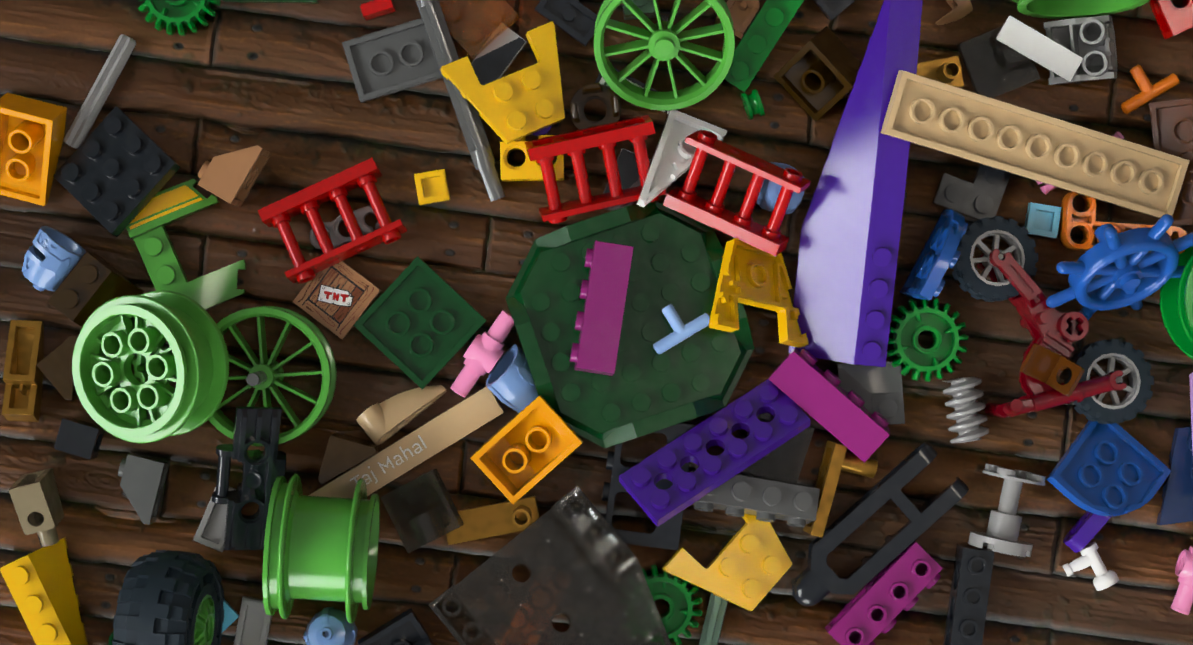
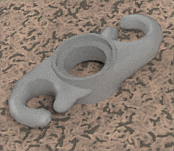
[309,205,381,250]

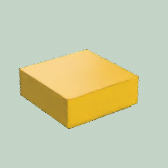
[414,169,451,205]

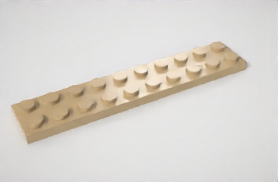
[880,70,1190,218]

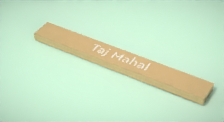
[308,386,504,499]

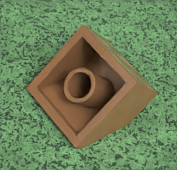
[197,145,272,207]

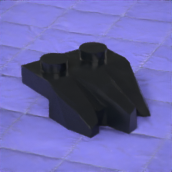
[358,608,434,645]

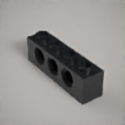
[943,544,995,645]

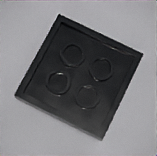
[53,106,180,237]

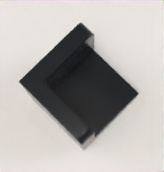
[54,417,105,459]

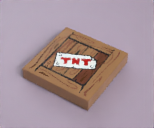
[293,261,381,340]

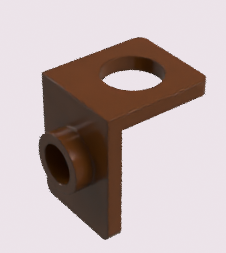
[1020,343,1085,397]

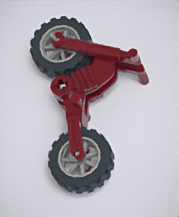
[952,216,1154,424]

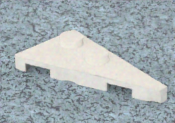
[637,110,727,207]

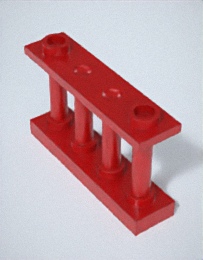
[525,115,667,224]
[663,130,811,257]
[258,157,407,284]

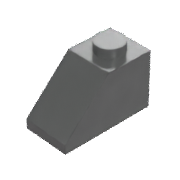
[118,452,171,525]

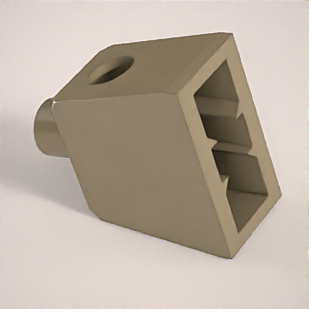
[9,468,64,547]

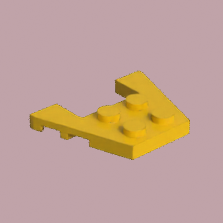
[440,21,565,144]
[709,238,808,348]
[662,514,793,611]

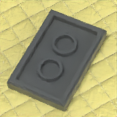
[342,18,443,103]

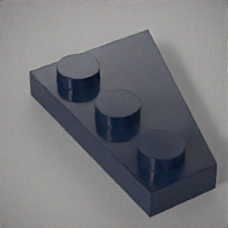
[1156,426,1193,526]

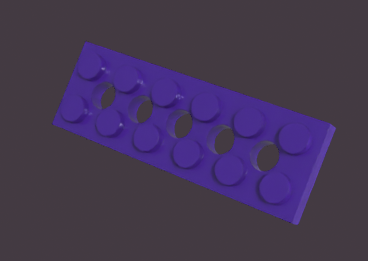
[619,379,811,527]

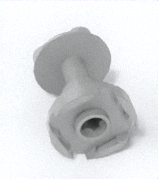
[968,463,1046,557]

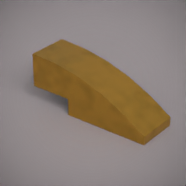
[2,320,44,422]

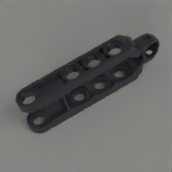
[792,442,969,607]

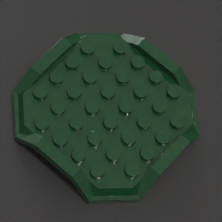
[505,201,754,448]

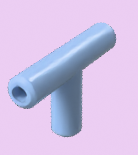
[653,304,710,354]

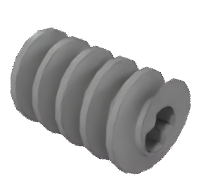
[942,376,989,443]

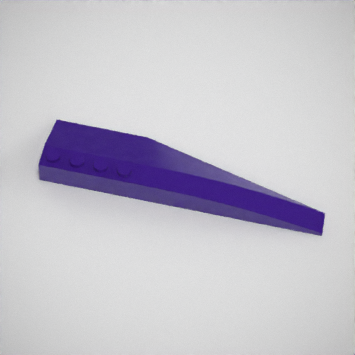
[788,0,923,367]

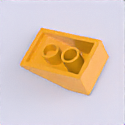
[0,92,67,206]
[470,395,583,505]

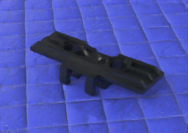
[212,407,286,550]

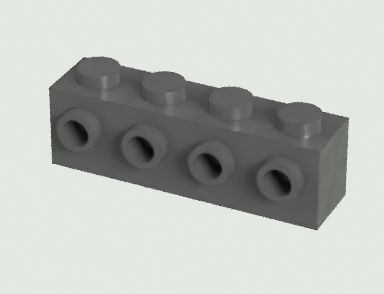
[691,468,820,527]

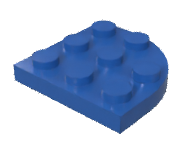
[900,209,968,300]
[1046,420,1171,516]

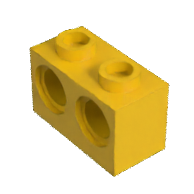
[500,135,564,182]

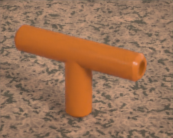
[1121,65,1180,114]

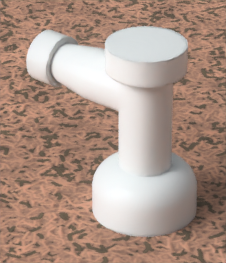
[1062,542,1120,591]

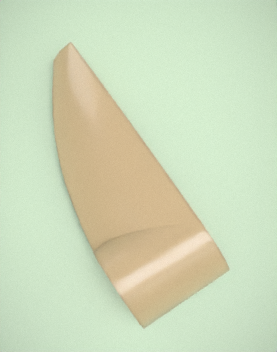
[356,385,446,445]

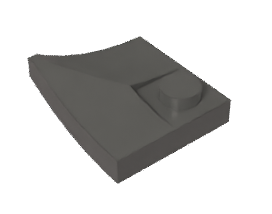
[838,361,905,425]

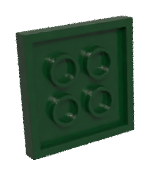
[353,256,487,389]

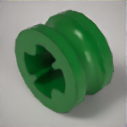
[741,89,765,120]

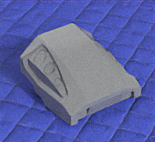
[1043,15,1118,85]

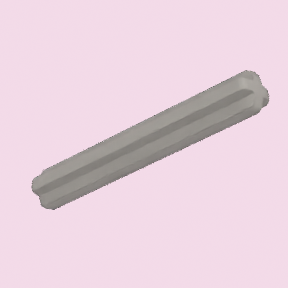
[64,34,136,149]

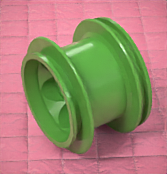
[262,474,380,624]

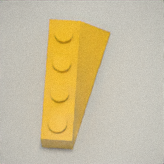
[0,537,88,645]

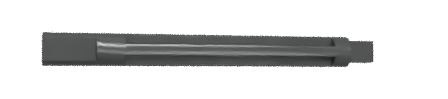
[415,0,505,202]

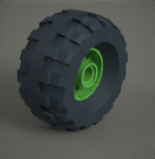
[112,550,224,645]

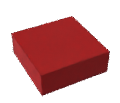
[360,0,396,21]

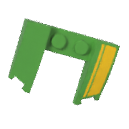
[126,179,246,310]

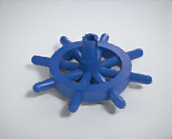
[1046,214,1193,320]

